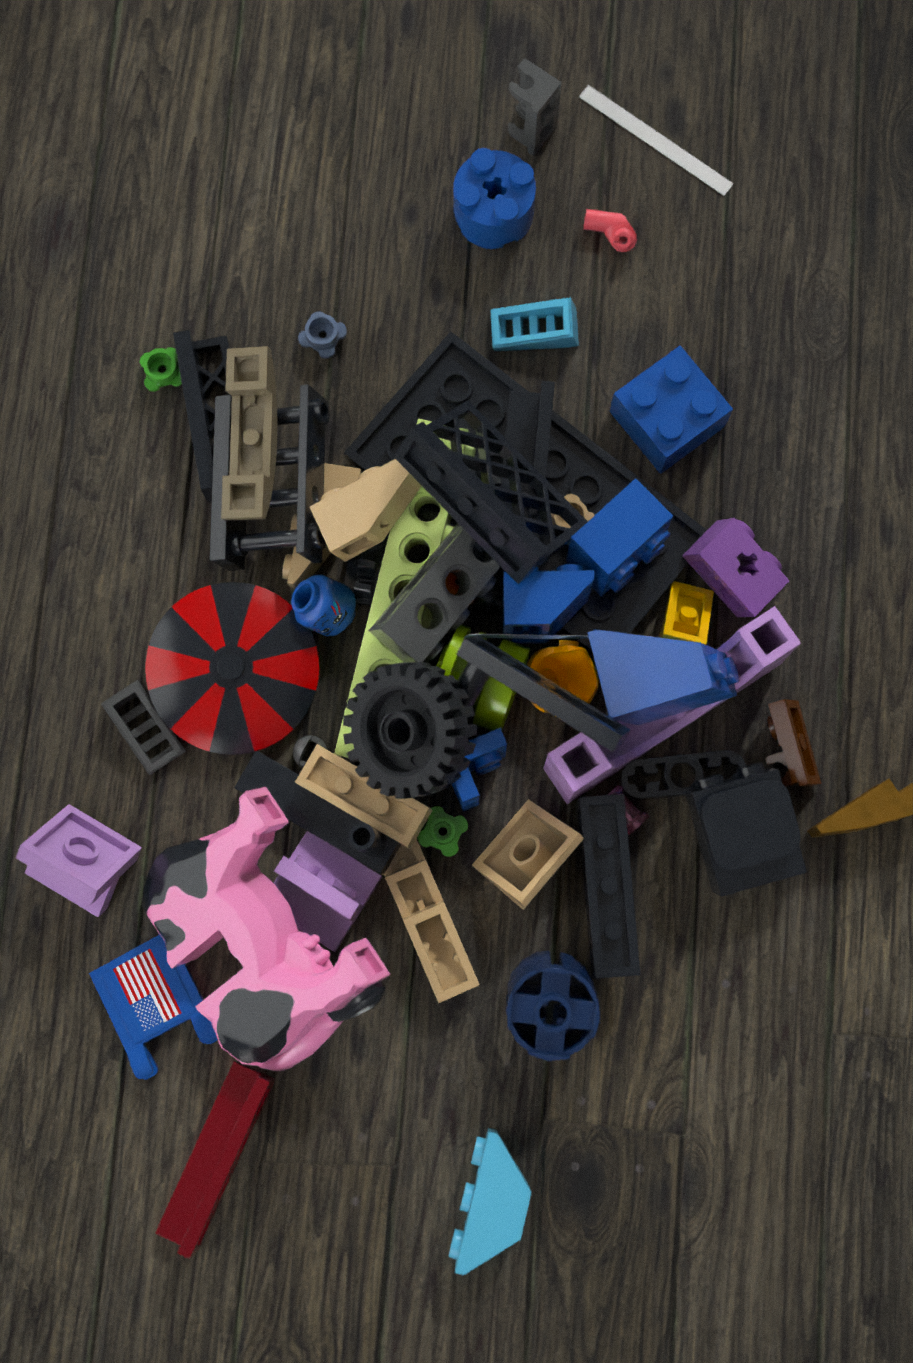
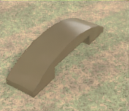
[221,346,277,521]

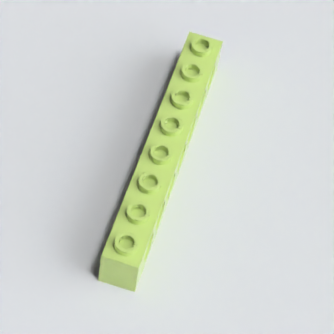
[334,418,476,762]

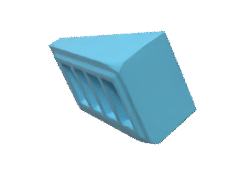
[490,297,579,351]

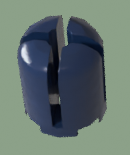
[506,951,600,1061]

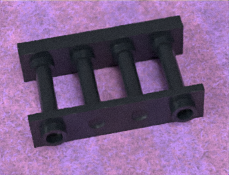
[210,384,330,571]

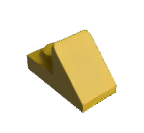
[658,581,714,645]

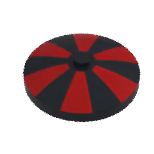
[145,582,320,755]

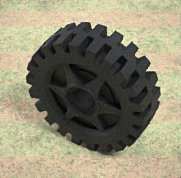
[343,662,477,799]

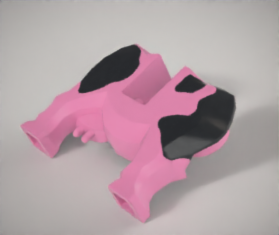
[142,787,390,1071]

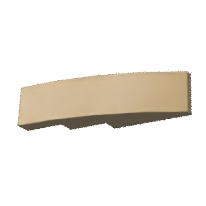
[384,838,480,1003]

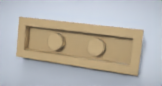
[295,744,432,849]

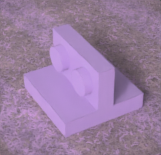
[16,804,142,917]
[274,831,382,952]

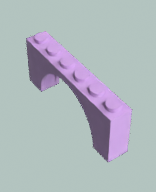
[543,606,801,804]

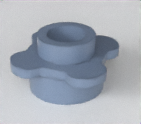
[298,312,347,359]

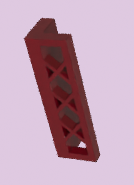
[155,1061,276,1259]

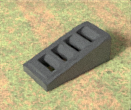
[101,679,186,776]

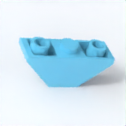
[448,1128,531,1275]

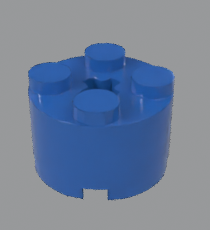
[453,148,536,249]

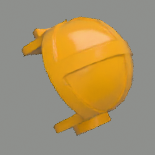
[527,640,599,717]

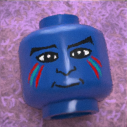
[291,574,356,636]

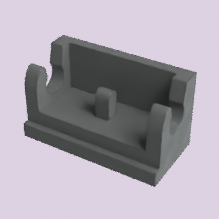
[507,58,562,156]

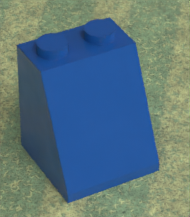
[587,630,739,726]

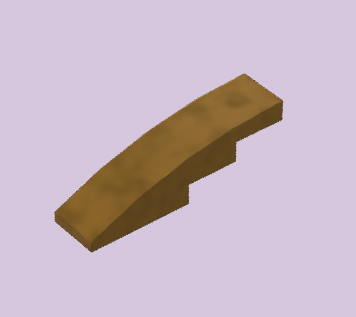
[807,779,913,838]

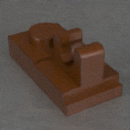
[766,699,821,788]

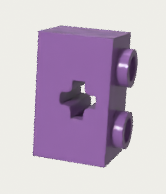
[682,518,789,617]

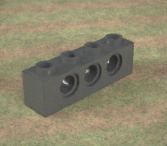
[368,523,501,663]

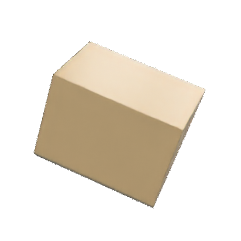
[472,799,584,910]

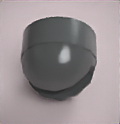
[293,735,328,769]

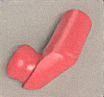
[583,209,637,252]

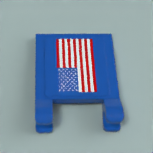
[89,935,218,1080]

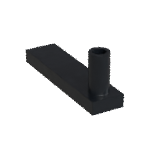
[454,635,631,752]
[234,751,402,875]

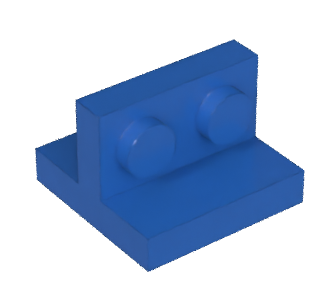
[452,728,507,812]

